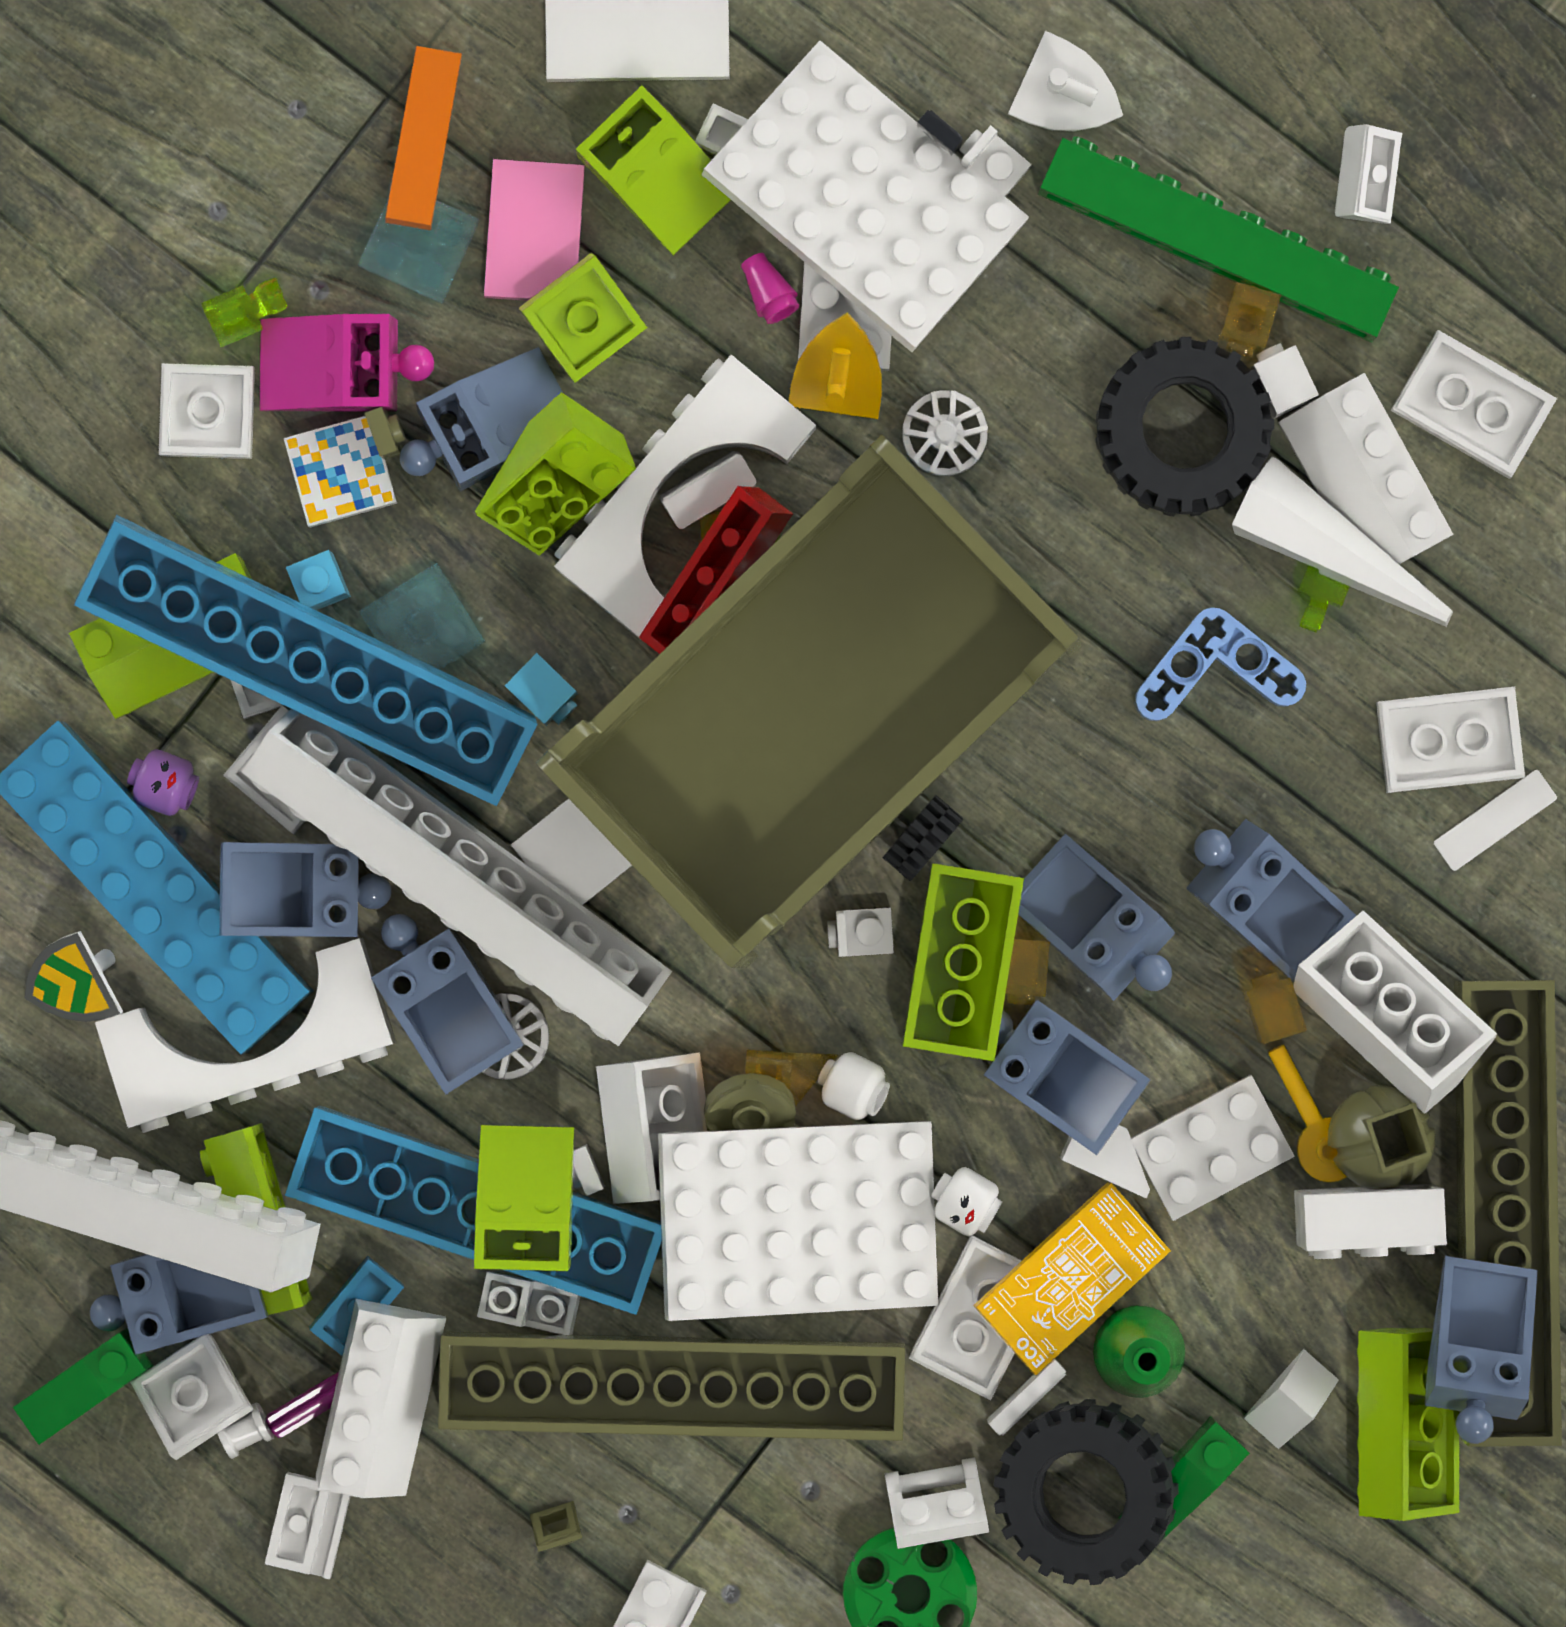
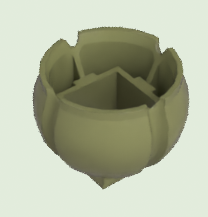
[1328,1085,1436,1189]

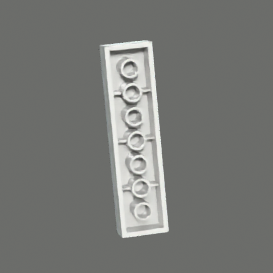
[0,1120,321,1292]

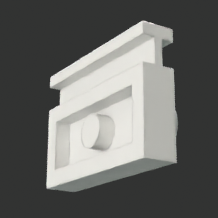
[265,1472,351,1579]
[613,1560,707,1627]

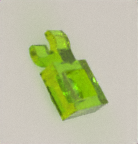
[201,278,288,347]
[1297,564,1350,633]

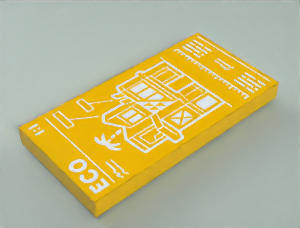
[973,1182,1171,1375]

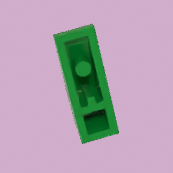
[13,1328,153,1445]
[1118,1416,1250,1540]

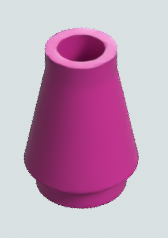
[741,253,799,324]

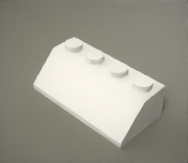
[1278,373,1454,564]
[1292,911,1497,1114]
[315,1299,446,1498]

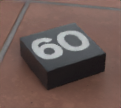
[917,110,963,156]

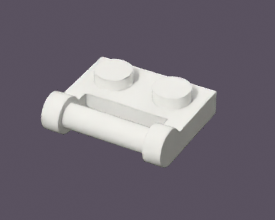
[884,1457,989,1549]

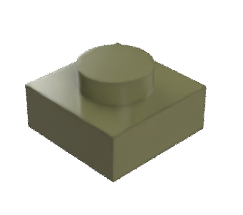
[365,407,406,460]

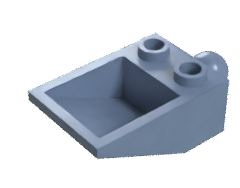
[399,347,563,492]
[1186,819,1356,982]
[1018,834,1175,1001]
[219,842,391,937]
[371,914,524,1095]
[984,1000,1151,1155]
[90,1254,269,1355]
[1425,1256,1537,1444]

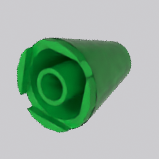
[1093,1305,1185,1398]

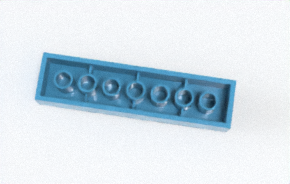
[0,720,314,1055]
[285,1106,662,1315]

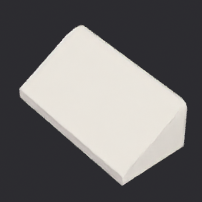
[1335,124,1402,224]
[659,451,756,529]

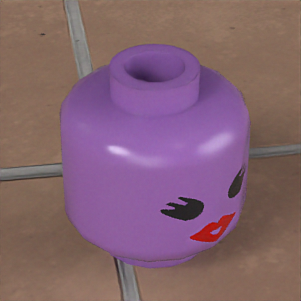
[127,749,199,816]

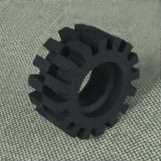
[882,795,964,881]

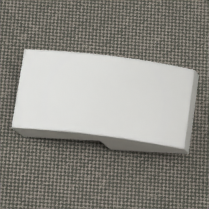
[477,1271,581,1335]

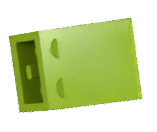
[576,85,731,256]
[475,392,636,556]
[474,1125,574,1271]

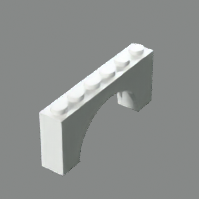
[554,355,816,640]
[95,938,396,1133]

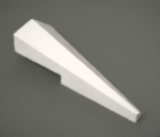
[1232,457,1453,627]

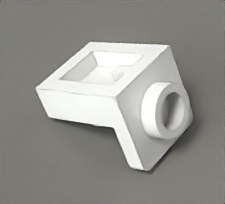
[959,125,1032,197]
[827,908,894,957]

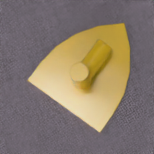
[789,312,882,419]

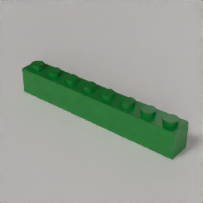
[1038,136,1399,343]

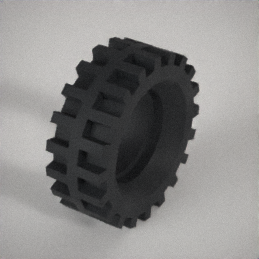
[1095,337,1274,517]
[994,1399,1179,1585]

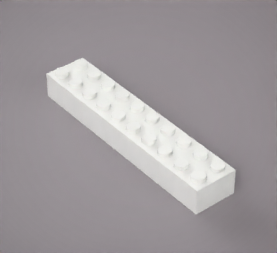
[242,709,672,1046]

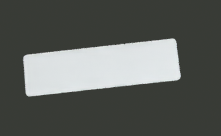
[1434,770,1557,871]

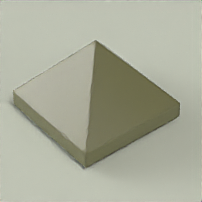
[530,1501,583,1552]

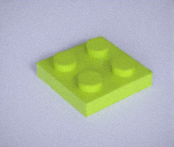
[519,252,648,383]

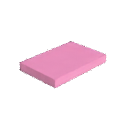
[484,159,585,301]

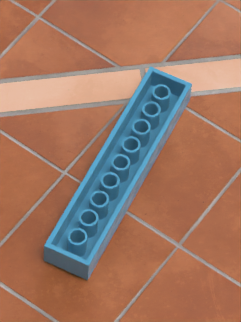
[74,515,537,806]

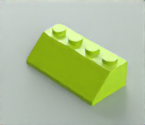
[69,553,252,720]
[902,863,1024,1061]
[200,1123,313,1315]
[1357,1328,1459,1521]

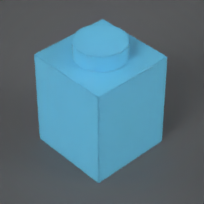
[286,550,351,610]
[505,653,578,726]

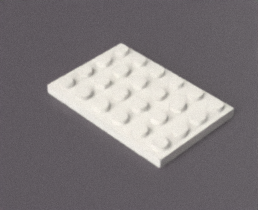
[702,41,1029,352]
[658,1121,938,1321]

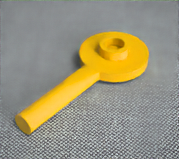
[1268,1044,1347,1182]

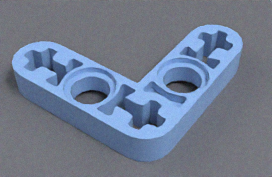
[1134,607,1306,721]

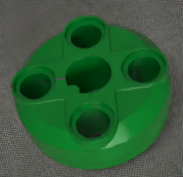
[843,1527,977,1627]

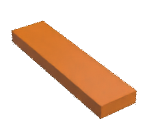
[385,46,462,230]

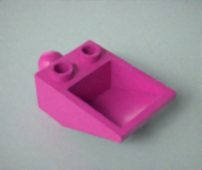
[260,314,434,412]

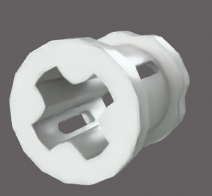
[217,1402,274,1459]

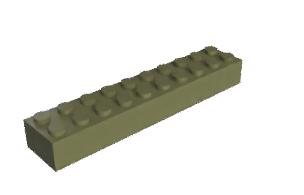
[1454,980,1562,1447]
[438,1331,905,1441]

